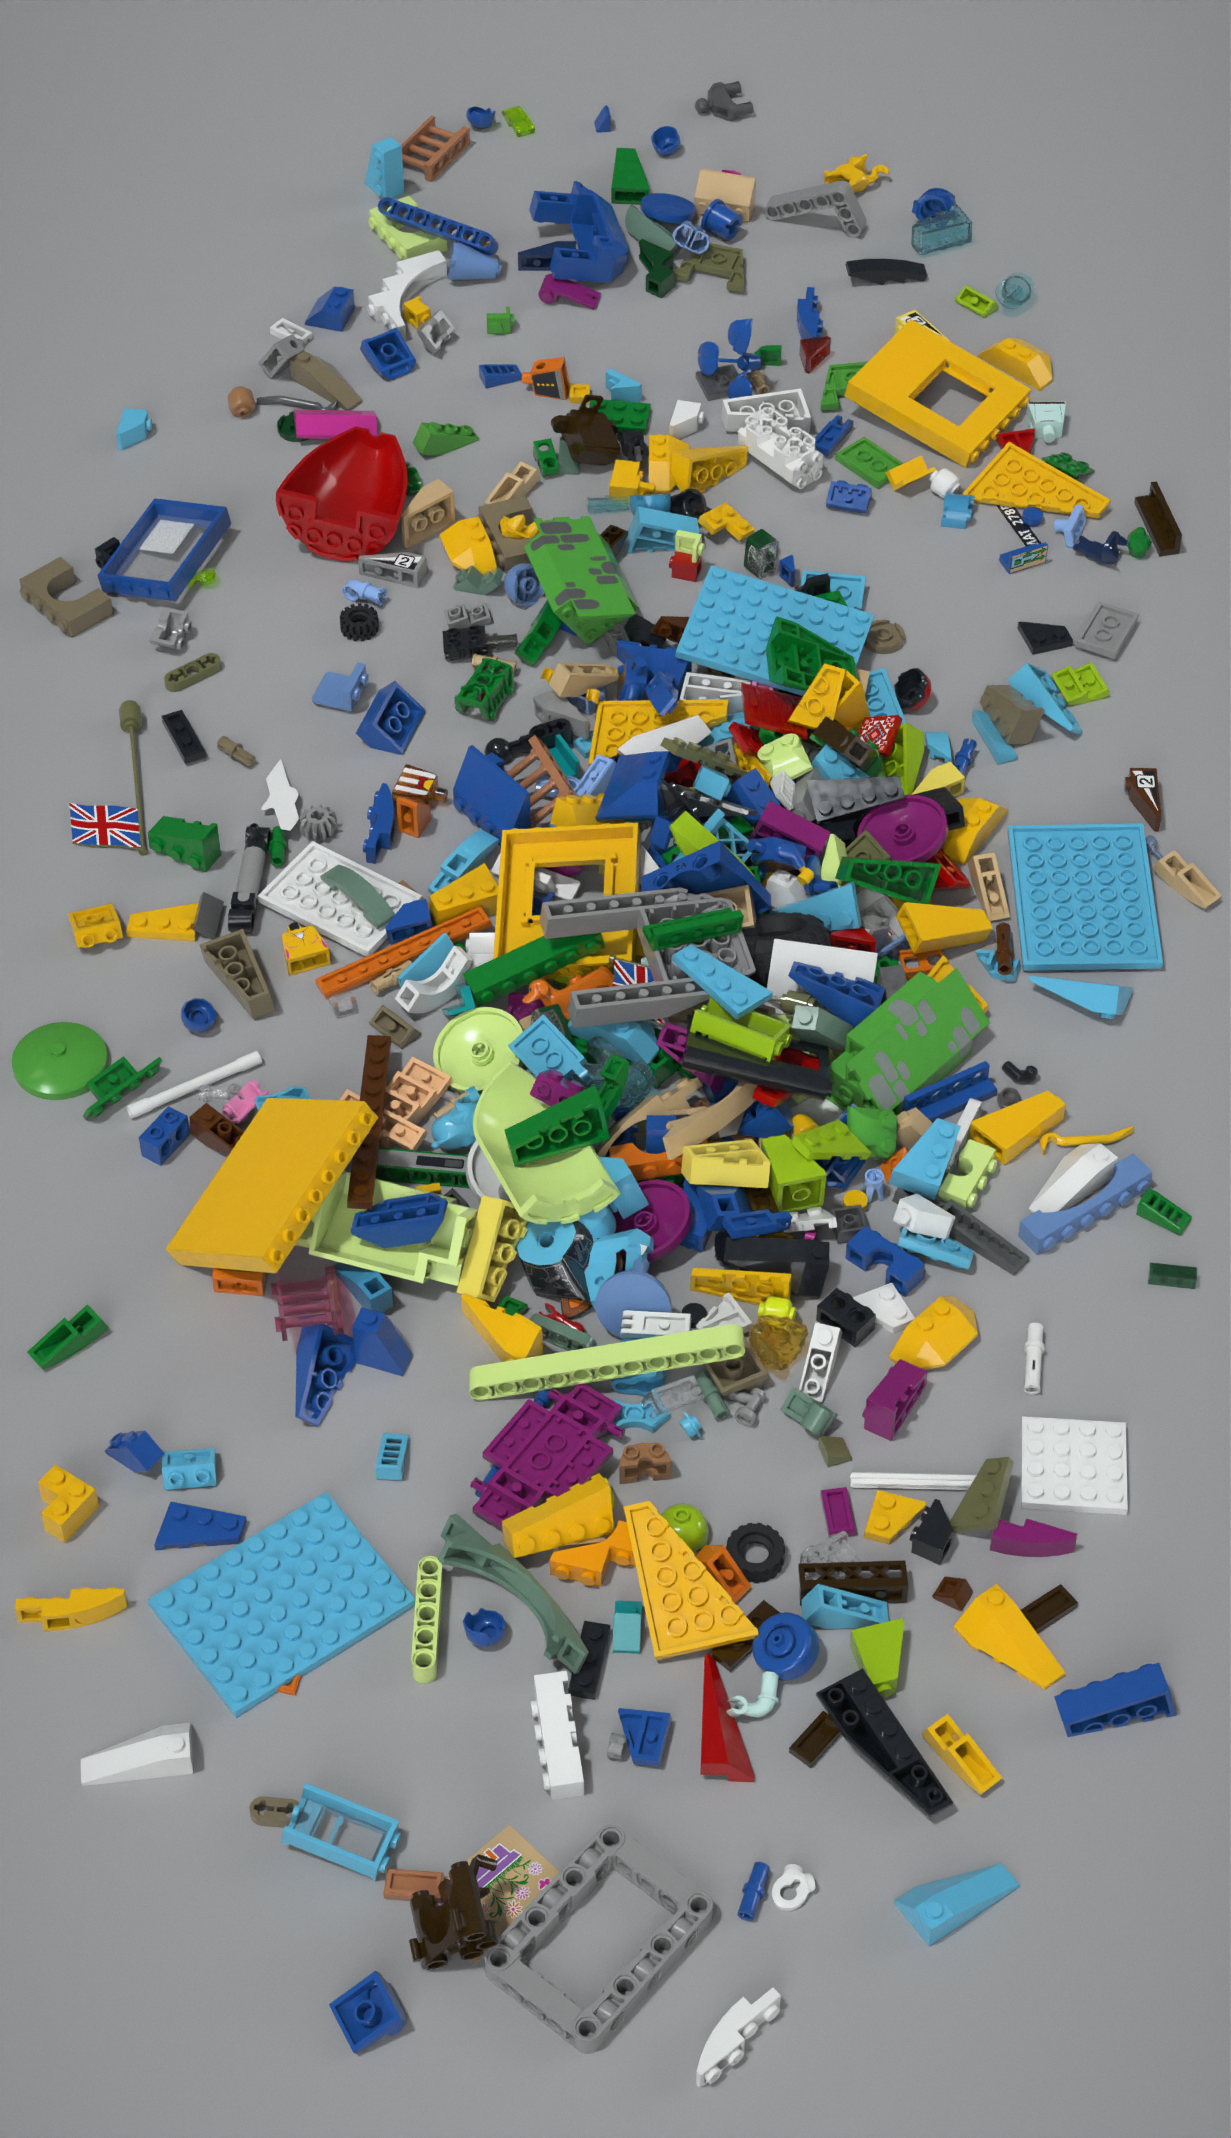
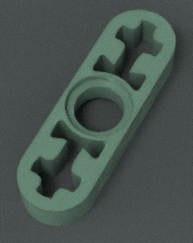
[530,1314,597,1351]

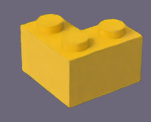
[38,1464,99,1543]

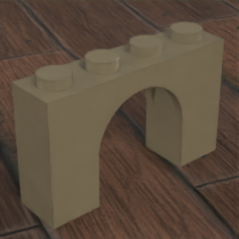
[476,495,534,574]
[19,557,113,637]

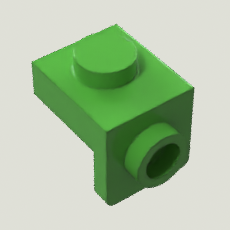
[487,307,514,334]

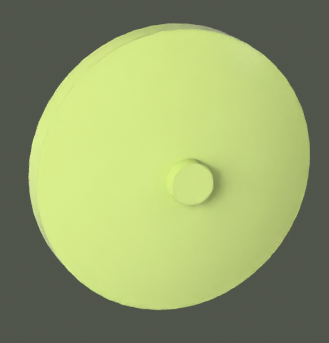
[433,1007,524,1095]

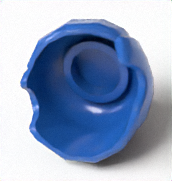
[466,106,496,128]
[651,126,681,156]
[181,998,217,1033]
[463,1608,506,1647]

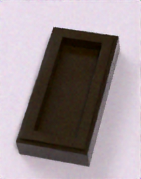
[1021,1584,1078,1633]
[789,1711,841,1768]

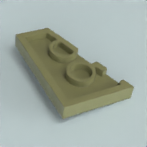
[950,1457,1014,1533]

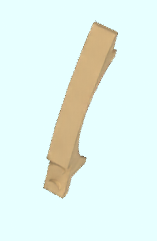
[663,1056,778,1160]
[595,1077,703,1157]

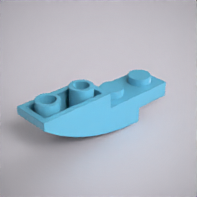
[428,829,500,894]

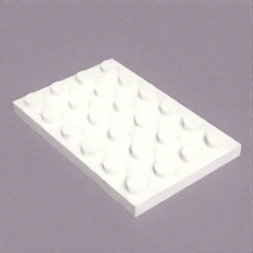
[257,841,423,957]

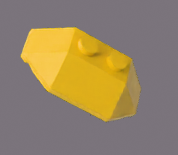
[978,337,1053,391]
[649,434,689,494]
[439,516,497,575]
[942,798,1008,866]
[889,1296,978,1370]

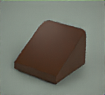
[932,1577,973,1611]

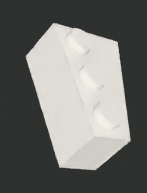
[679,672,751,715]

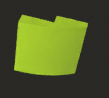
[1051,662,1110,705]

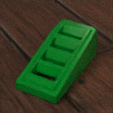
[1136,1188,1192,1235]

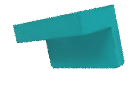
[549,734,580,780]
[442,983,476,1016]

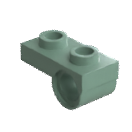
[780,1387,838,1436]

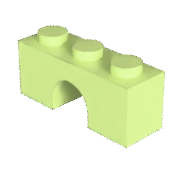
[938,1139,997,1211]

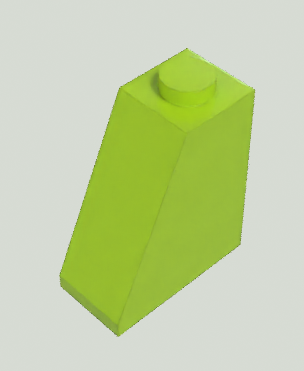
[850,1618,904,1698]

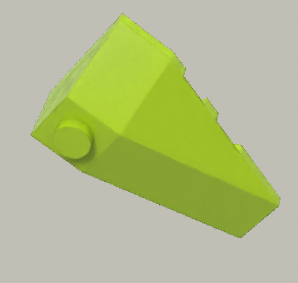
[882,722,924,795]
[669,811,755,877]

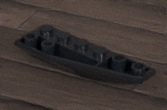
[816,1668,953,1818]

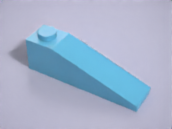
[1029,976,1133,1019]
[894,1863,1019,1946]

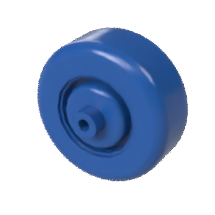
[752,1612,819,1681]

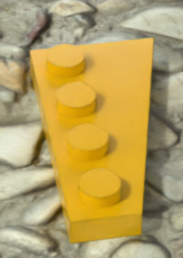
[690,1268,792,1306]

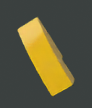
[921,1713,1002,1795]

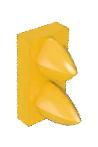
[500,514,544,539]

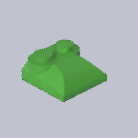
[847,1106,897,1160]

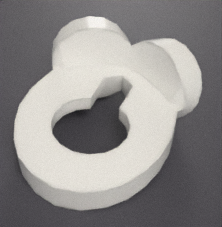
[772,1864,815,1911]

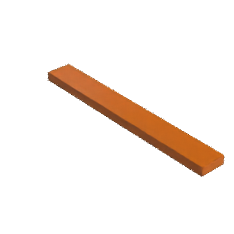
[315,906,492,1000]

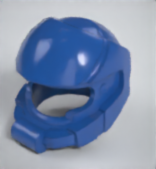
[912,188,956,227]

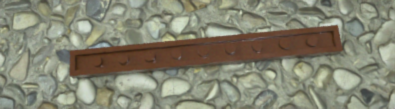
[347,1035,391,1210]

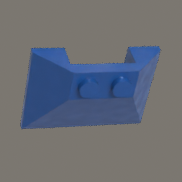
[595,751,682,821]

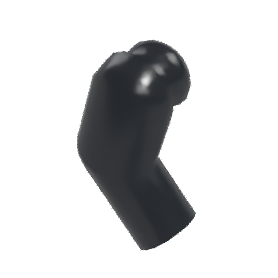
[1002,1061,1038,1082]

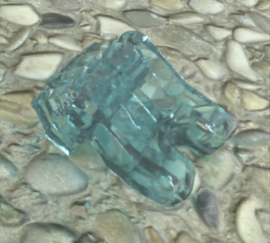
[571,1036,656,1108]

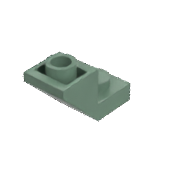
[453,566,504,595]

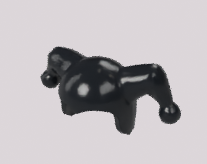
[670,488,712,520]

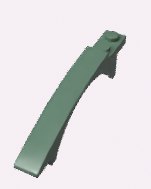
[438,1513,589,1674]

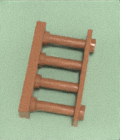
[401,116,470,182]
[507,735,579,829]

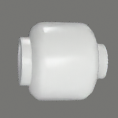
[929,468,961,499]

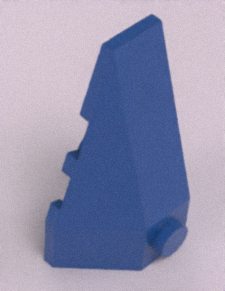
[788,961,886,1028]

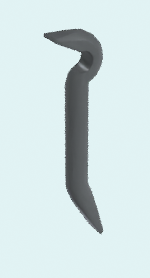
[257,396,338,410]

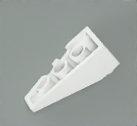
[617,715,712,756]

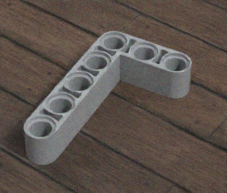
[764,181,866,238]

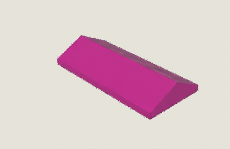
[293,409,377,439]

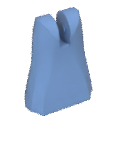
[673,220,709,254]

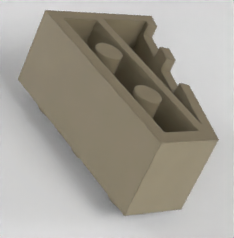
[980,685,1045,745]

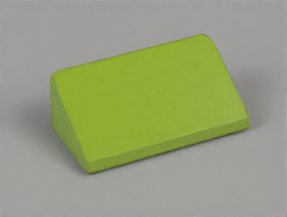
[954,285,998,318]

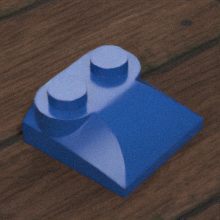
[329,1971,406,2054]

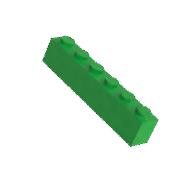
[463,933,605,1007]

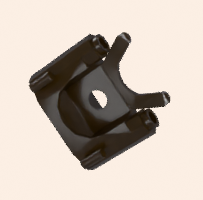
[409,1854,499,1970]

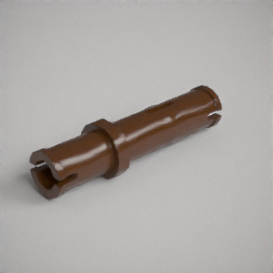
[995,922,1014,975]

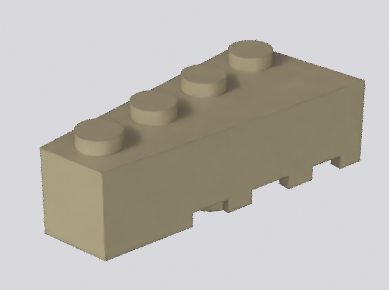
[199,929,275,1019]

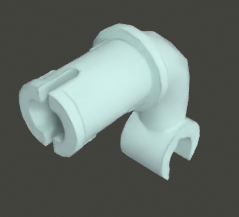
[726,1671,779,1717]

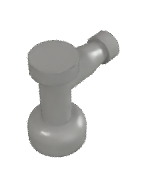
[729,1388,766,1426]

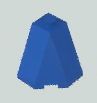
[352,1307,412,1376]

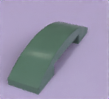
[320,865,395,928]

